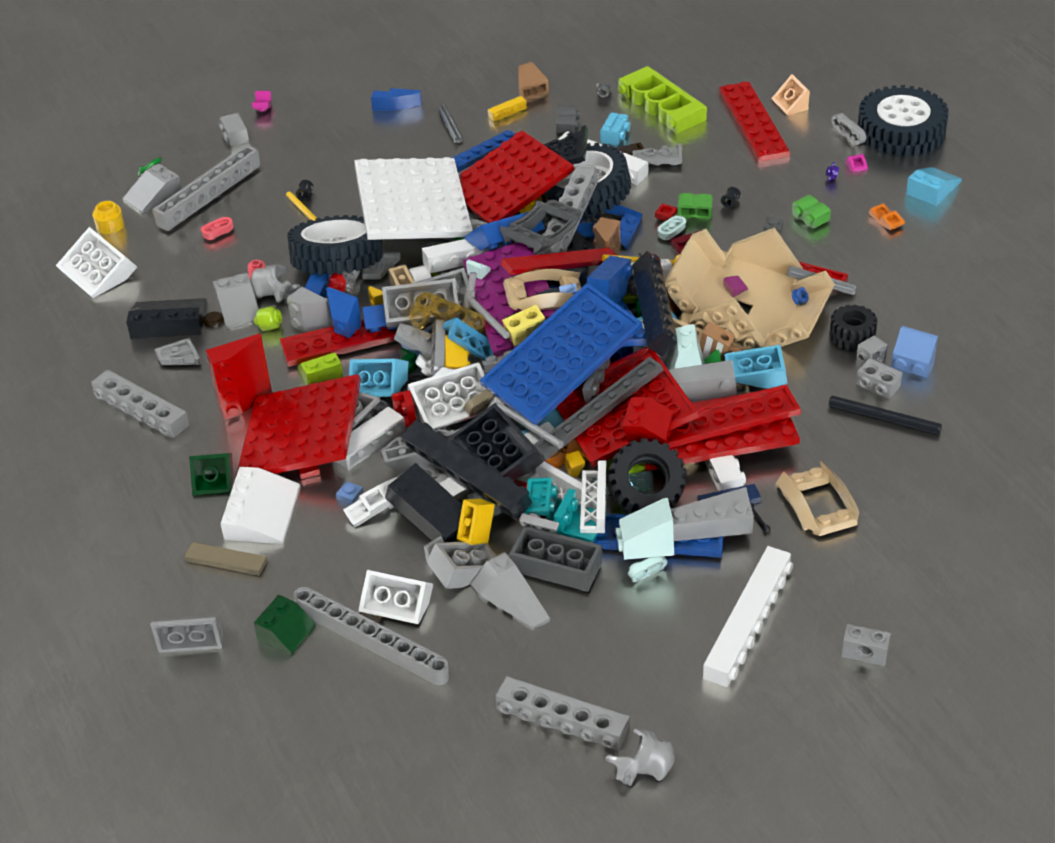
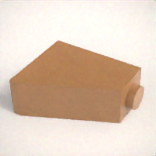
[518,62,549,100]

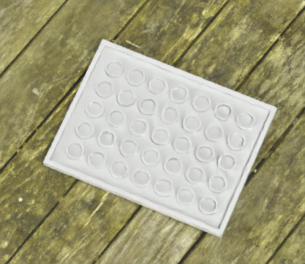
[354,157,473,240]

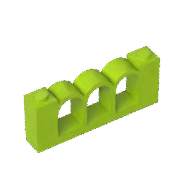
[618,66,707,134]

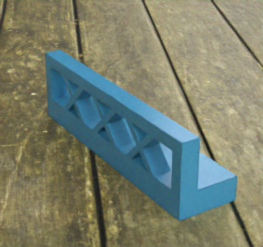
[442,318,494,361]

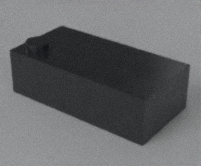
[385,463,462,542]

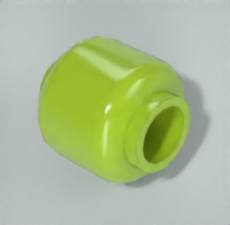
[254,306,282,331]

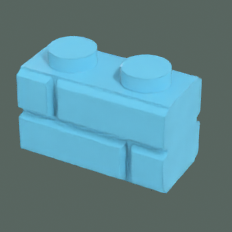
[600,112,631,146]

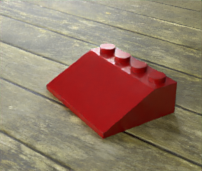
[206,333,272,420]

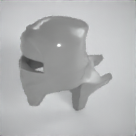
[250,265,301,305]
[606,728,675,786]

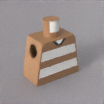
[700,322,742,362]

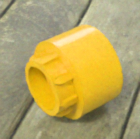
[92,201,124,234]

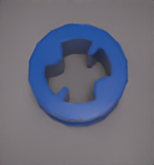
[792,287,809,305]

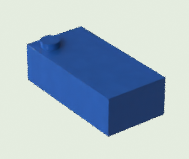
[587,255,633,304]

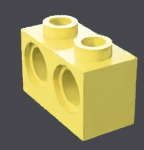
[502,305,546,346]

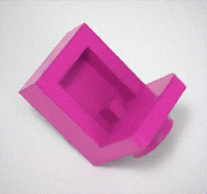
[252,91,272,111]

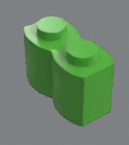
[678,193,713,219]
[792,195,831,228]

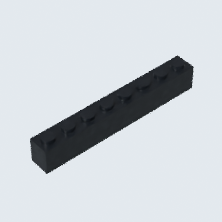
[632,251,677,357]
[401,419,532,520]

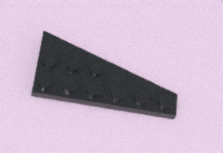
[544,125,588,164]

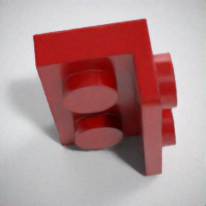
[391,390,416,428]

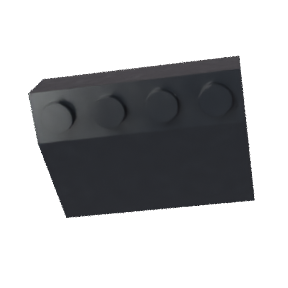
[126,298,207,339]
[449,403,544,480]

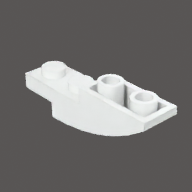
[344,476,399,528]

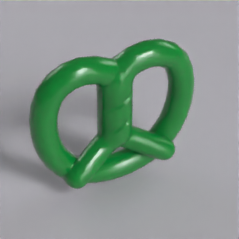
[138,157,162,177]

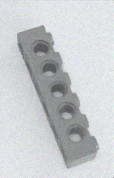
[91,369,190,438]
[496,676,630,751]

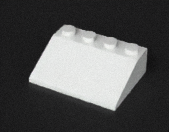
[56,227,137,298]
[408,362,486,430]
[221,467,300,544]

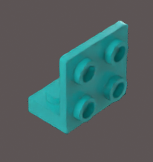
[524,477,562,533]
[554,489,607,543]

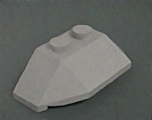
[381,429,457,472]

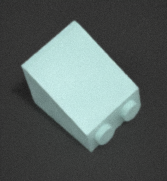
[666,324,704,370]
[616,498,674,560]

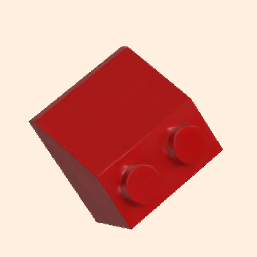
[622,397,674,443]

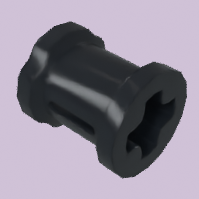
[296,180,314,201]
[721,186,741,208]

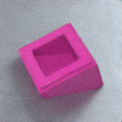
[845,154,868,173]

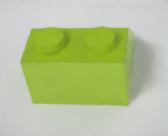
[297,353,344,385]

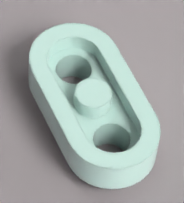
[658,216,686,240]
[628,556,667,582]

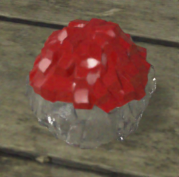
[328,271,356,295]

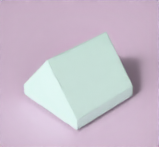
[466,260,491,280]

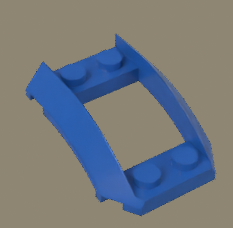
[576,205,643,249]

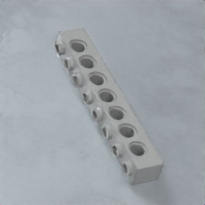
[153,145,261,231]
[536,167,598,255]

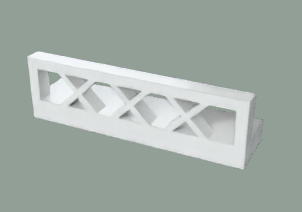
[526,461,597,509]
[580,461,607,533]

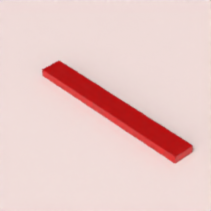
[500,247,616,275]

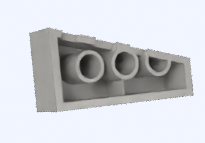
[671,487,754,541]

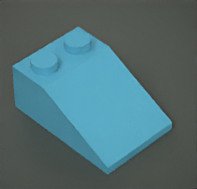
[906,167,962,206]
[725,345,788,389]

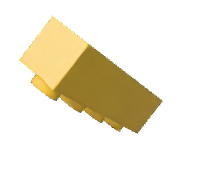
[488,96,527,122]

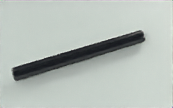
[829,396,942,435]

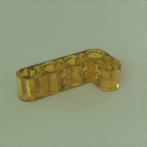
[410,292,486,333]

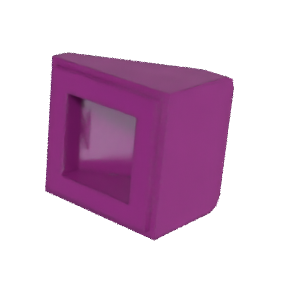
[723,275,748,297]

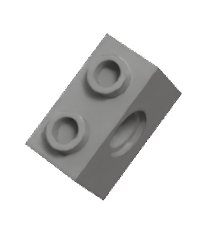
[842,624,891,666]

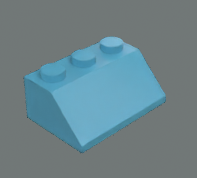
[349,359,408,397]

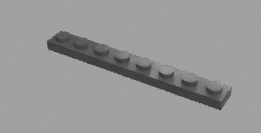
[534,357,663,460]

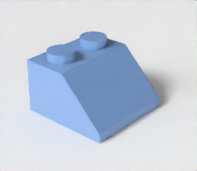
[891,326,938,378]

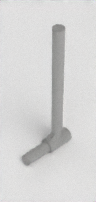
[462,272,510,339]
[488,396,564,449]

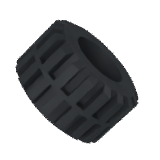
[829,304,878,351]

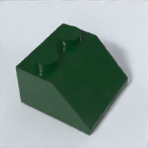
[189,453,233,495]
[253,594,316,655]

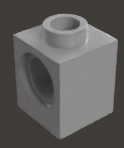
[857,335,887,364]

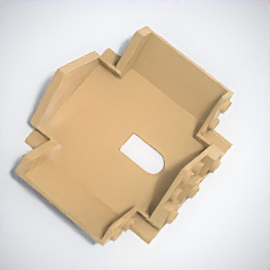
[665,227,835,351]

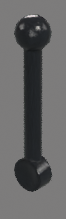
[750,503,771,533]

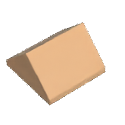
[771,74,810,116]

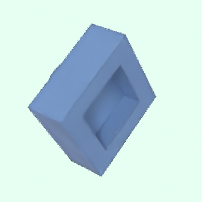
[336,481,364,505]

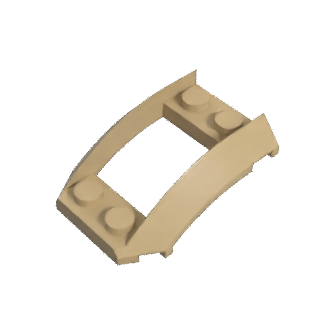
[503,269,581,311]
[775,460,859,536]

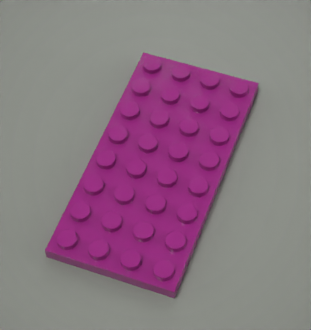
[463,243,557,357]

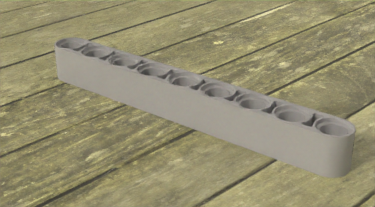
[293,587,449,685]

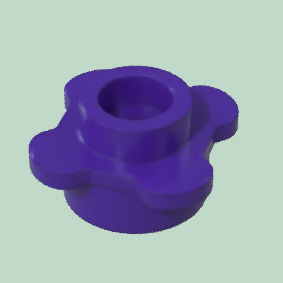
[826,162,839,182]

